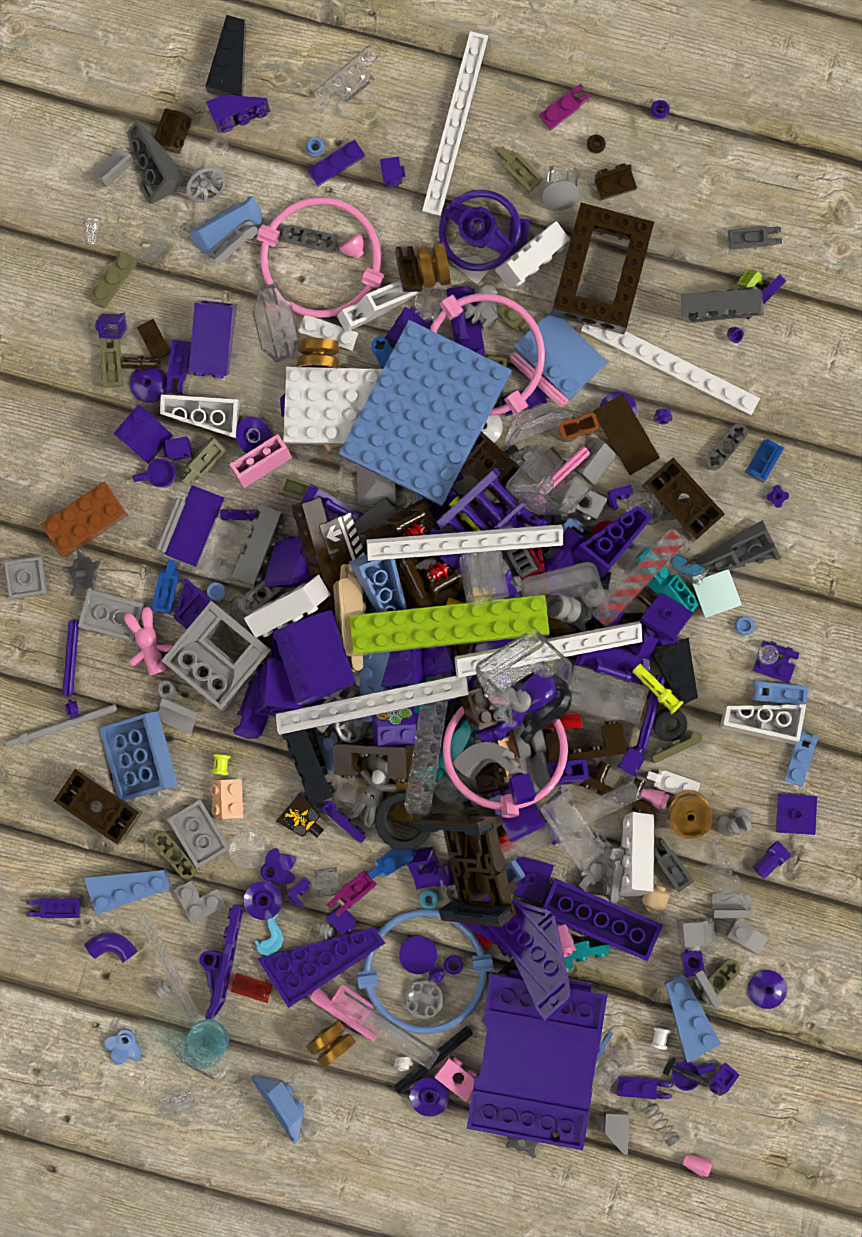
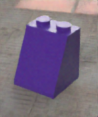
[113,404,173,464]
[265,535,312,588]
[254,658,302,717]
[489,789,546,843]

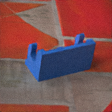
[745,439,784,483]

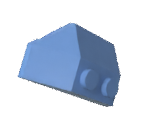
[251,1075,304,1145]

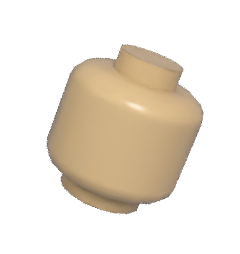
[642,883,670,913]

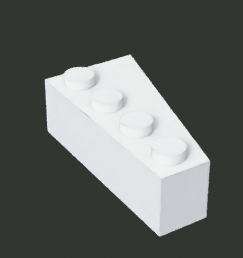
[495,221,570,288]
[244,575,330,638]
[720,704,806,745]
[619,812,654,897]

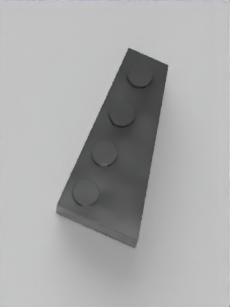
[680,287,764,323]
[232,504,285,587]

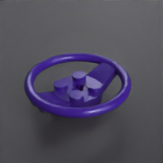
[439,190,521,271]

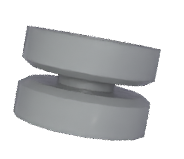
[513,716,548,759]

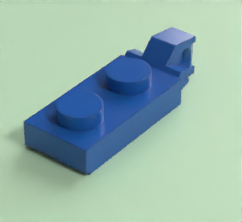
[152,560,179,614]
[368,848,417,879]

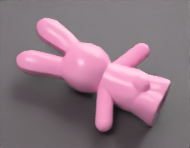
[124,607,174,676]

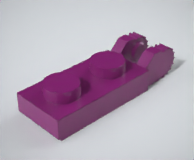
[539,84,591,131]
[327,871,377,917]

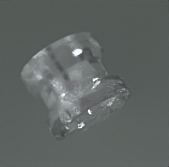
[757,645,779,665]

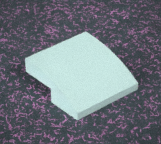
[692,569,742,618]

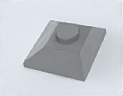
[357,466,396,505]

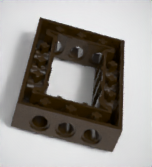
[551,202,654,335]

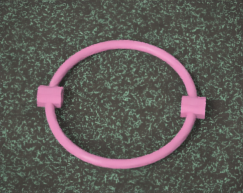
[256,197,385,318]
[429,293,545,416]
[443,682,568,818]

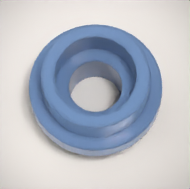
[306,137,325,157]

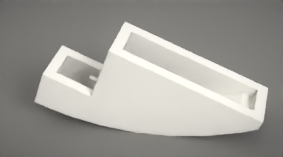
[337,281,420,332]

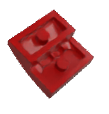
[543,713,582,729]

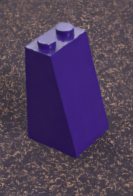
[189,300,237,379]

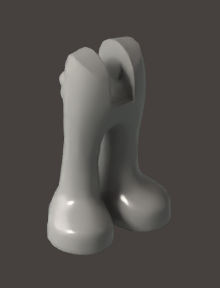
[716,808,752,836]

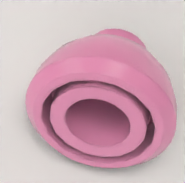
[339,233,364,259]

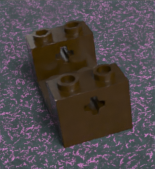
[463,431,537,510]
[642,457,725,543]
[544,720,627,763]
[333,737,421,782]
[53,769,143,845]

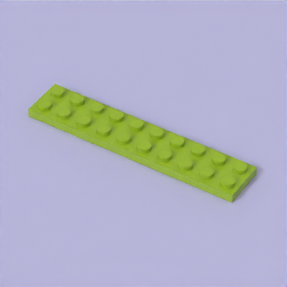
[350,595,549,655]

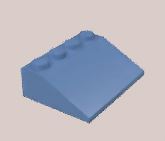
[514,313,608,402]
[100,711,178,801]

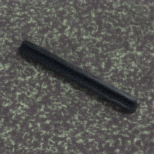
[394,1026,473,1094]

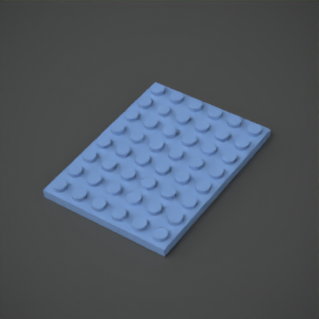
[339,320,512,506]

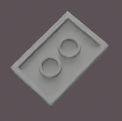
[78,589,145,642]
[167,799,231,869]

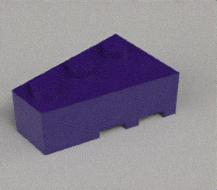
[381,648,426,690]

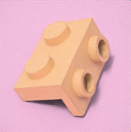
[211,779,243,819]

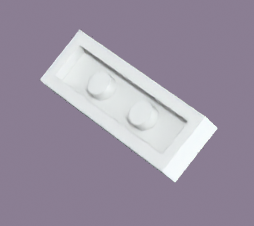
[298,315,359,352]

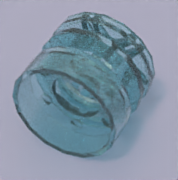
[183,1019,229,1069]

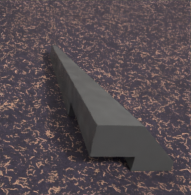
[679,520,781,579]

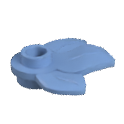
[103,1029,141,1065]

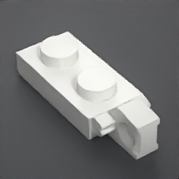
[646,770,701,795]

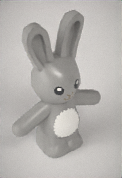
[349,758,399,828]

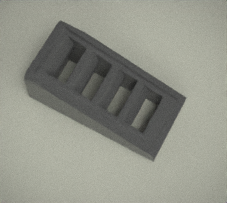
[506,548,538,578]

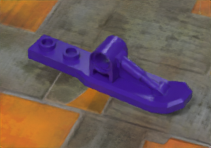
[199,905,244,1020]

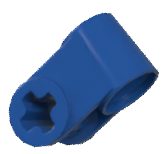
[372,337,393,369]

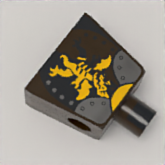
[276,792,324,838]

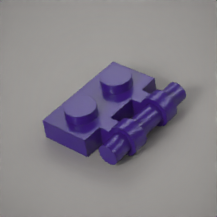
[752,640,800,684]

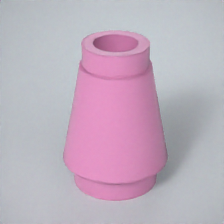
[640,788,670,810]
[683,1154,713,1177]

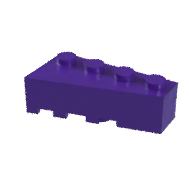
[573,505,653,578]

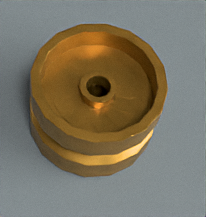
[417,242,451,289]
[297,338,339,369]
[668,790,713,839]
[306,1020,356,1069]

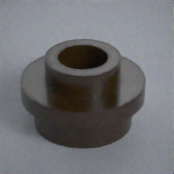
[587,134,606,154]

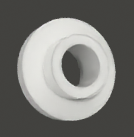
[394,1057,413,1071]

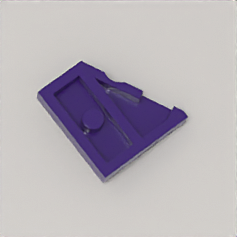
[173,578,213,629]

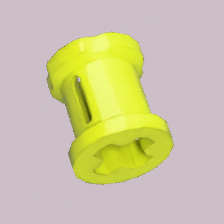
[211,754,231,775]

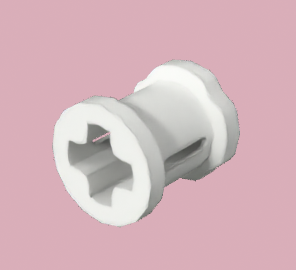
[650,1027,671,1050]

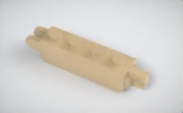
[333,564,367,673]

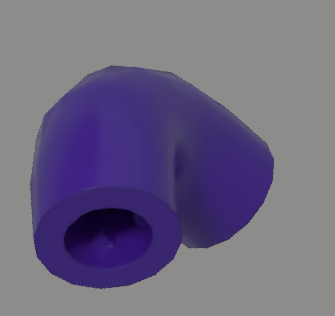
[84,932,138,963]

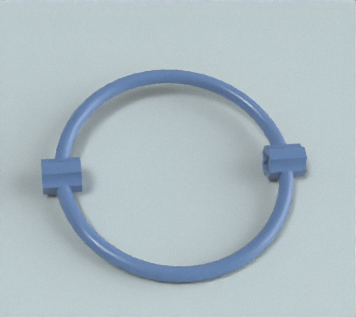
[357,909,494,1034]

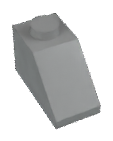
[725,918,768,955]
[600,1111,629,1155]

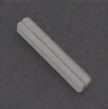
[156,498,185,553]

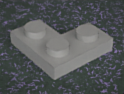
[174,880,227,924]
[693,969,722,1008]

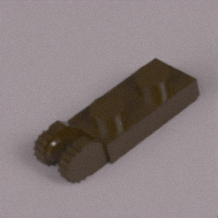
[395,246,423,292]

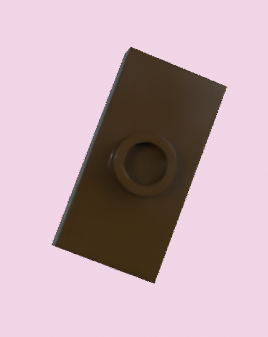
[137,319,170,359]

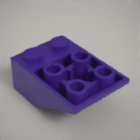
[206,95,271,133]

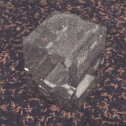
[335,776,359,803]

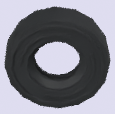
[653,707,687,741]

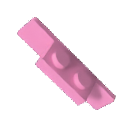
[310,984,381,1042]

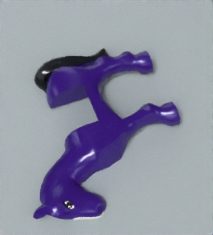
[446,569,572,744]

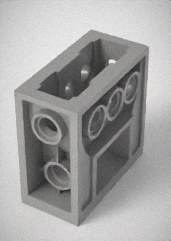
[161,601,272,711]

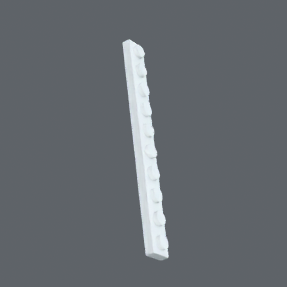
[422,31,488,217]
[581,324,760,416]
[367,525,563,561]
[455,621,642,678]
[276,676,469,735]

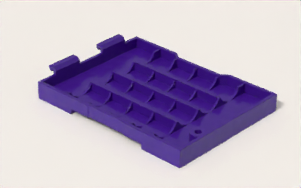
[466,969,608,1151]

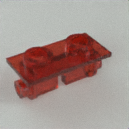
[231,973,273,1003]

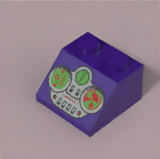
[372,707,416,746]

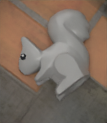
[463,283,499,331]
[484,684,531,723]

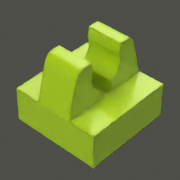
[737,269,763,290]

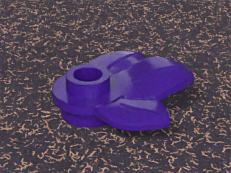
[260,848,296,885]

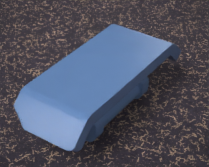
[189,196,262,253]

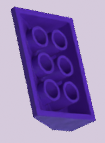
[273,610,356,705]

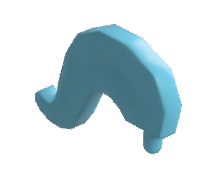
[254,913,284,956]

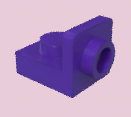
[606,484,633,511]
[287,877,311,907]
[707,1062,740,1096]

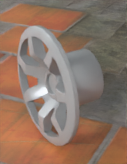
[186,167,226,203]
[333,718,369,743]

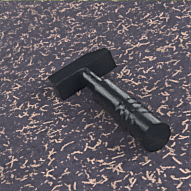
[662,1057,709,1087]

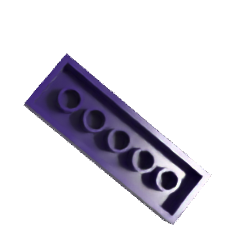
[541,877,663,961]

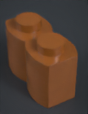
[558,413,600,442]

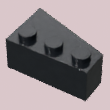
[653,637,698,707]

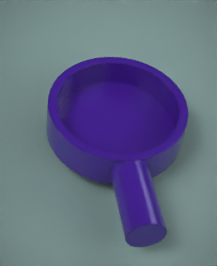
[132,459,176,488]
[671,1060,715,1091]

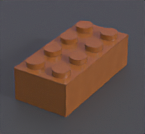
[40,481,128,558]

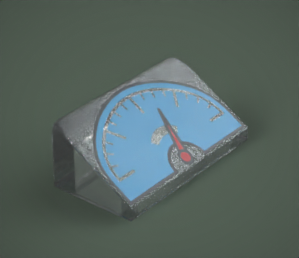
[664,554,709,586]

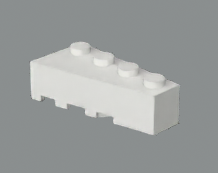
[160,395,240,438]

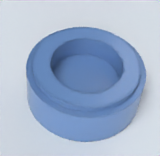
[206,582,226,602]
[735,616,755,636]

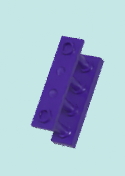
[436,467,527,556]

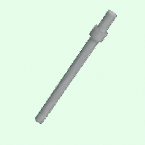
[5,704,118,748]

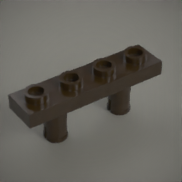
[579,761,651,813]

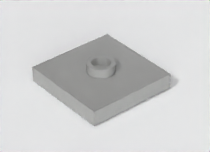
[4,556,48,600]

